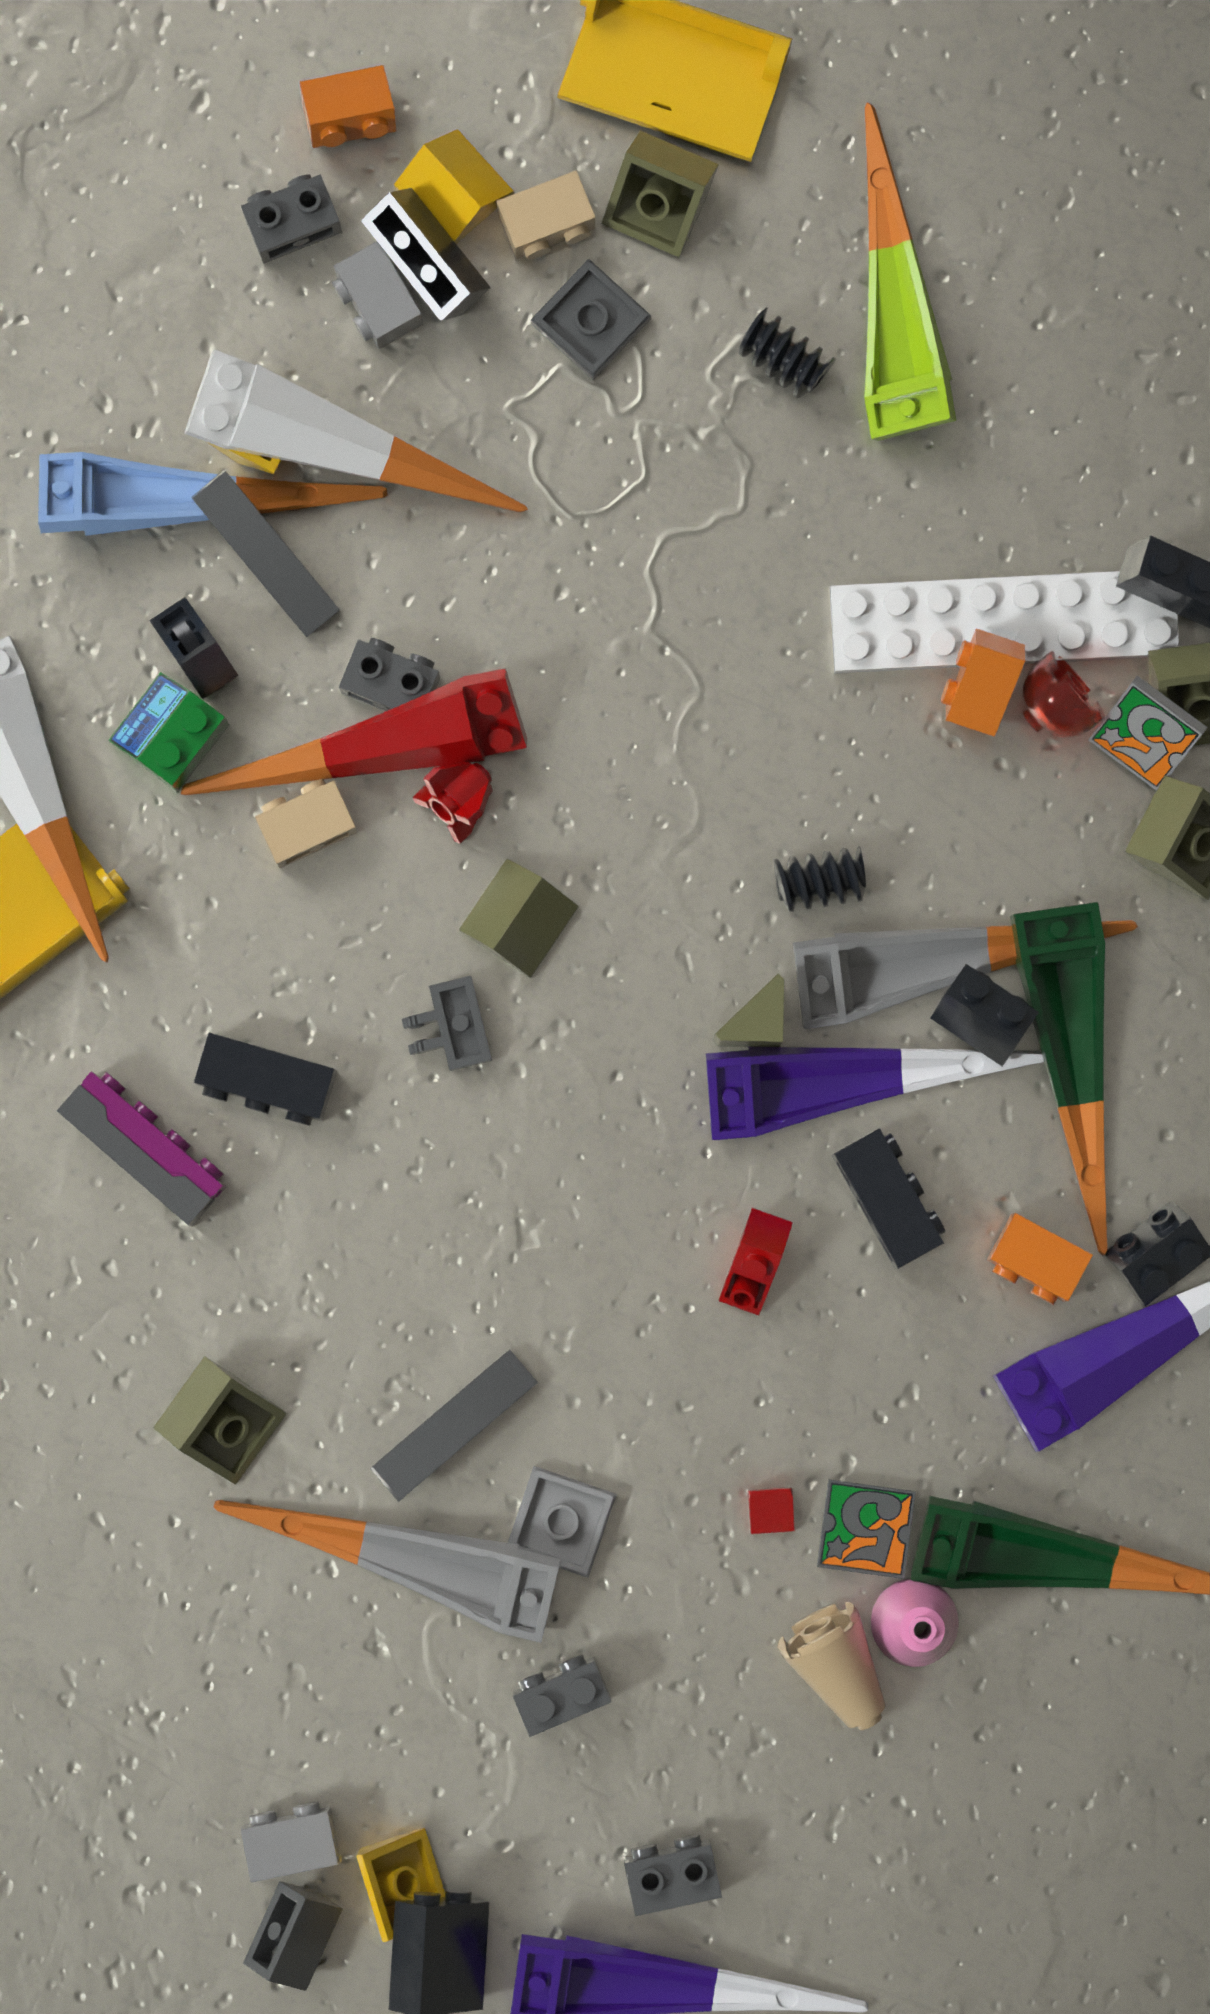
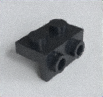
[1105,1202,1210,1307]

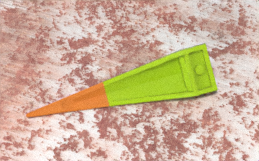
[864,102,957,441]

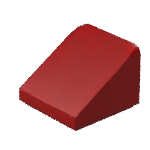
[747,1487,795,1534]

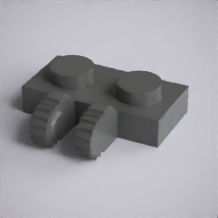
[402,976,492,1071]

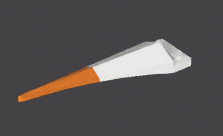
[184,350,528,512]
[0,636,109,963]

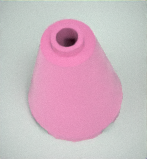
[871,1579,959,1667]

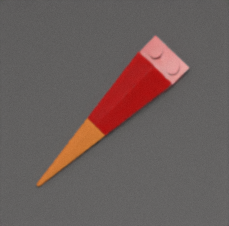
[181,668,527,795]

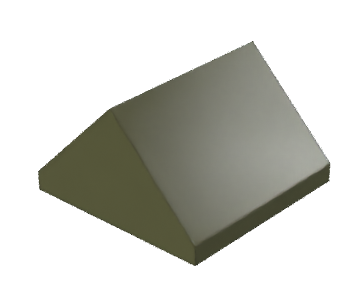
[459,859,579,978]
[712,973,784,1047]

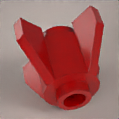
[412,761,493,844]

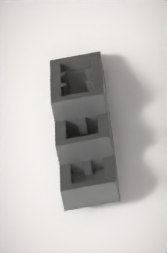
[191,470,340,637]
[370,1349,538,1502]

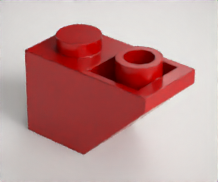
[718,1208,793,1316]

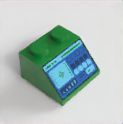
[108,672,230,793]

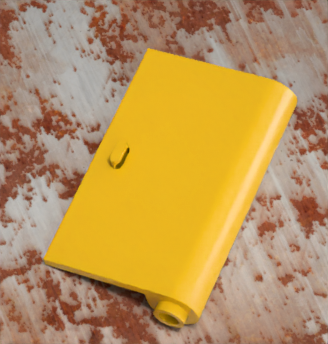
[557,0,793,162]
[0,823,130,1000]

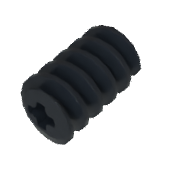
[739,307,836,398]
[773,846,866,912]

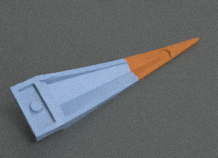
[38,452,388,536]

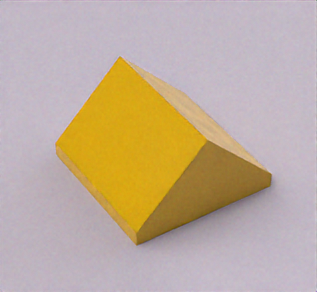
[394,129,514,244]
[356,1828,445,1942]

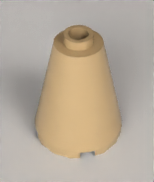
[777,1602,886,1730]

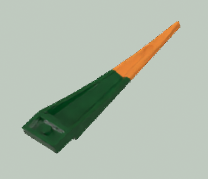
[1010,902,1107,1255]
[911,1496,1210,1595]

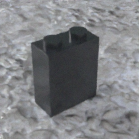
[388,1889,489,2014]

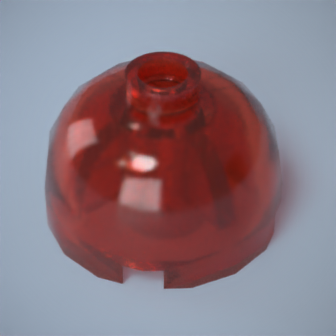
[1022,651,1105,739]

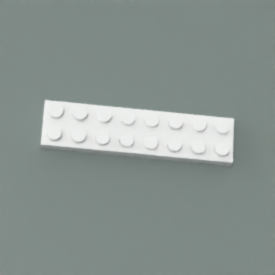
[830,571,1179,674]

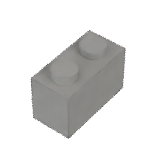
[332,241,423,349]
[241,1802,341,1883]

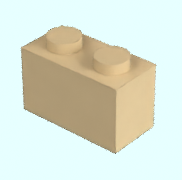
[496,170,595,260]
[255,779,358,868]

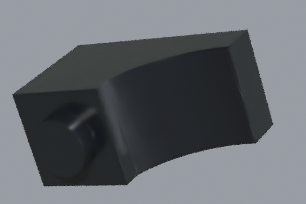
[149,597,239,699]

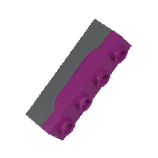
[57,1071,227,1227]

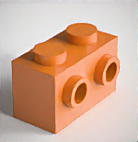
[300,65,396,148]
[941,628,1025,737]
[987,1213,1093,1305]

